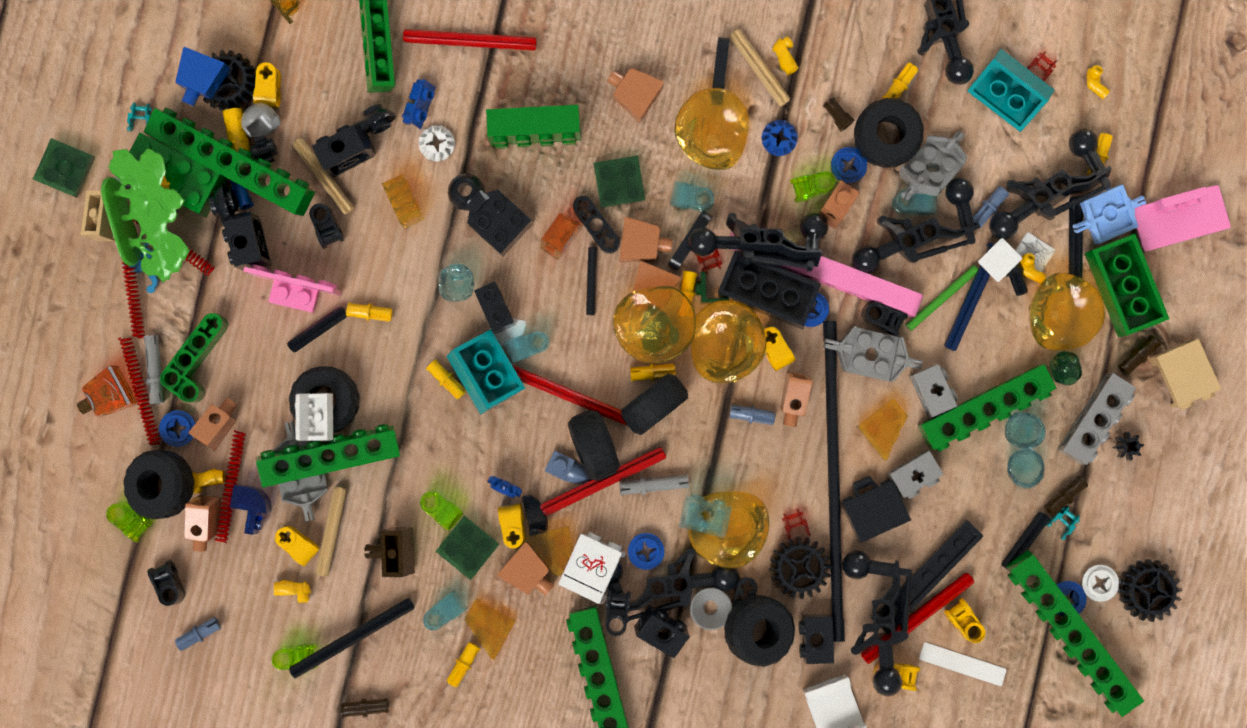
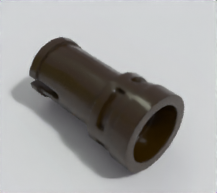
[823,97,855,132]

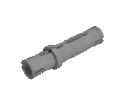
[144,335,165,405]
[619,474,689,496]

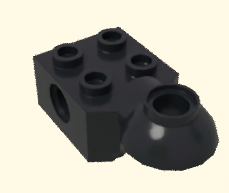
[312,104,396,178]
[447,173,533,257]
[209,184,272,270]

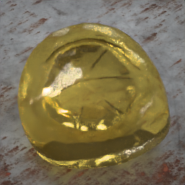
[674,88,749,170]
[1029,273,1105,351]
[613,286,696,364]
[691,300,766,384]
[687,491,770,568]

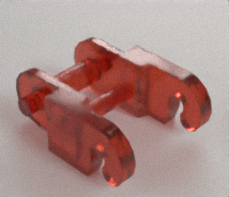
[1027,51,1057,81]
[694,249,722,274]
[782,509,811,539]

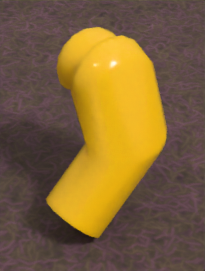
[1086,65,1110,99]
[1019,253,1046,284]

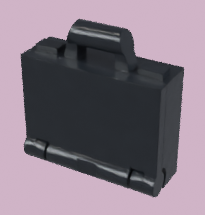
[841,476,911,543]

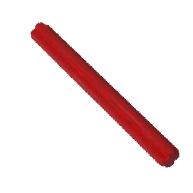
[403,29,537,51]
[512,365,627,426]
[540,447,666,516]
[861,573,975,664]

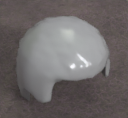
[241,103,281,138]

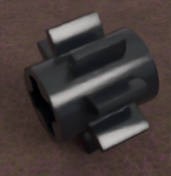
[250,135,278,163]
[1112,432,1144,461]

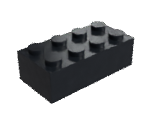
[718,250,821,330]

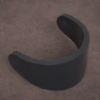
[522,495,548,536]

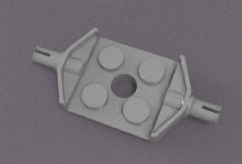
[900,131,967,201]
[823,326,923,382]
[274,421,328,522]

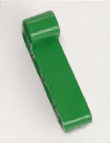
[160,313,228,403]

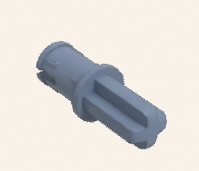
[973,186,1009,228]
[729,404,776,425]
[175,616,222,651]

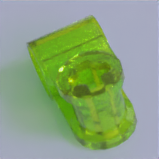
[790,171,835,203]
[420,491,464,531]
[106,502,153,543]
[271,644,318,670]

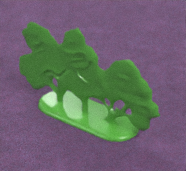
[101,149,189,282]

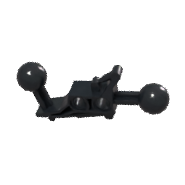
[917,0,974,85]
[989,128,1112,240]
[852,177,980,274]
[688,213,829,272]
[607,547,740,623]
[842,550,912,697]

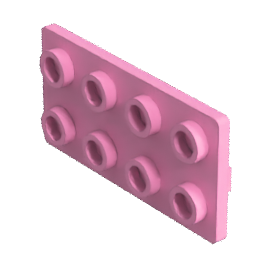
[1135,185,1231,252]
[243,264,342,313]

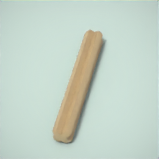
[730,29,790,106]
[292,138,354,215]
[316,486,347,576]

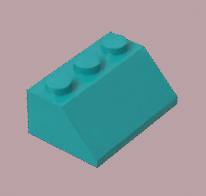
[967,49,1055,132]
[446,329,525,415]

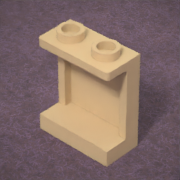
[1149,339,1221,410]

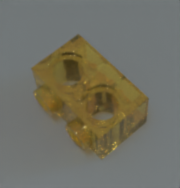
[382,174,425,229]

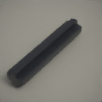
[287,306,347,352]
[1001,512,1050,571]

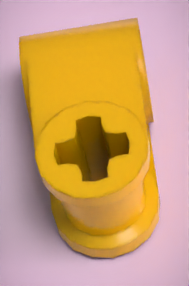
[253,62,282,108]
[759,327,796,372]
[498,503,526,548]
[275,526,320,567]
[943,598,986,643]
[874,662,921,691]

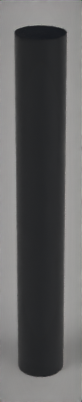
[586,247,597,316]

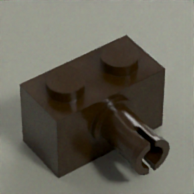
[364,527,415,577]

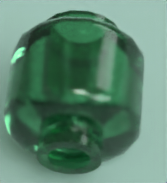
[1049,351,1082,386]

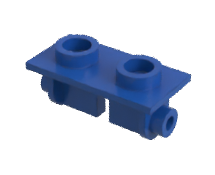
[402,79,436,129]

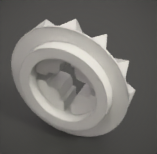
[419,125,455,161]
[1081,564,1119,602]

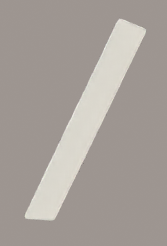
[919,642,1007,686]

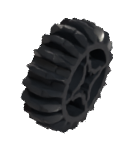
[200,50,256,111]
[769,536,831,599]
[1118,559,1183,622]

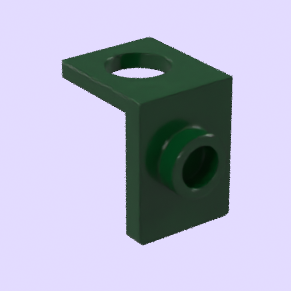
[696,271,729,304]

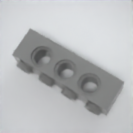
[1057,373,1136,465]

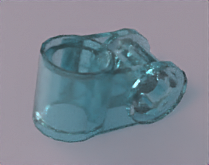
[670,182,714,212]
[892,190,937,215]
[504,332,550,364]
[423,590,468,630]

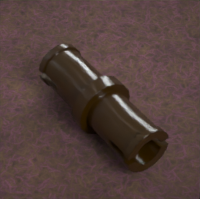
[1118,335,1161,376]
[1044,476,1088,516]
[340,698,389,718]

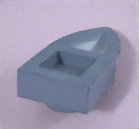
[545,451,591,484]

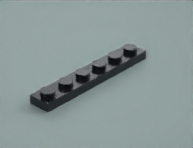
[870,519,983,635]

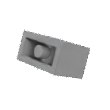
[909,364,958,418]
[886,451,944,499]

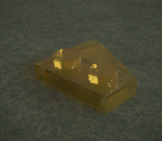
[857,398,908,461]
[525,526,574,576]
[464,598,516,660]

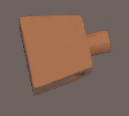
[607,68,664,123]
[818,180,860,229]
[619,217,672,263]
[632,261,680,319]
[780,372,813,427]
[189,398,238,452]
[185,495,222,552]
[497,541,554,596]

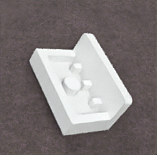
[295,393,333,441]

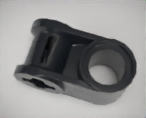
[309,203,345,249]
[861,302,908,337]
[147,560,185,606]
[606,590,631,636]

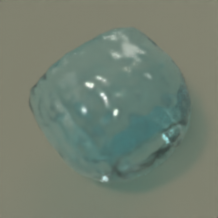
[438,263,474,302]
[1005,412,1046,449]
[1007,449,1045,489]

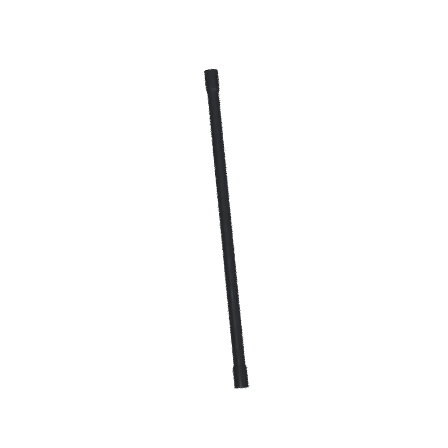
[823,321,845,642]

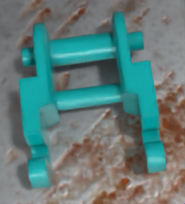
[127,103,152,131]
[1047,505,1081,540]

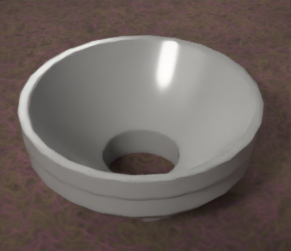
[690,588,732,630]

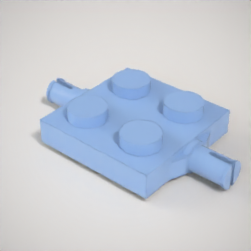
[1073,185,1146,244]

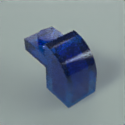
[230,484,272,535]

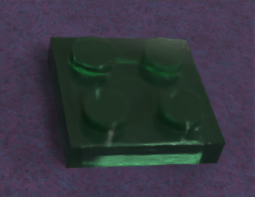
[33,138,95,198]
[593,155,645,208]
[435,515,500,580]

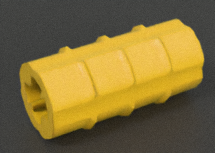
[223,108,251,156]

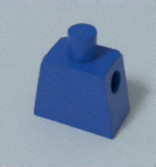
[176,47,230,107]

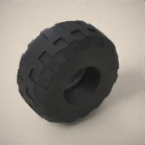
[854,98,924,168]
[289,366,360,433]
[621,373,688,435]
[568,410,620,481]
[123,450,194,519]
[724,595,795,667]

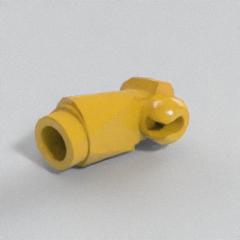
[772,36,799,75]
[192,468,225,494]
[274,579,312,603]

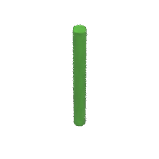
[905,265,978,331]

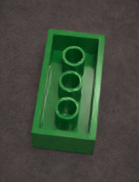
[486,105,581,149]
[129,132,227,218]
[1084,234,1170,337]

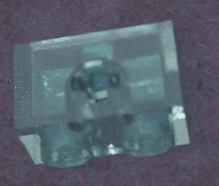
[678,494,732,538]

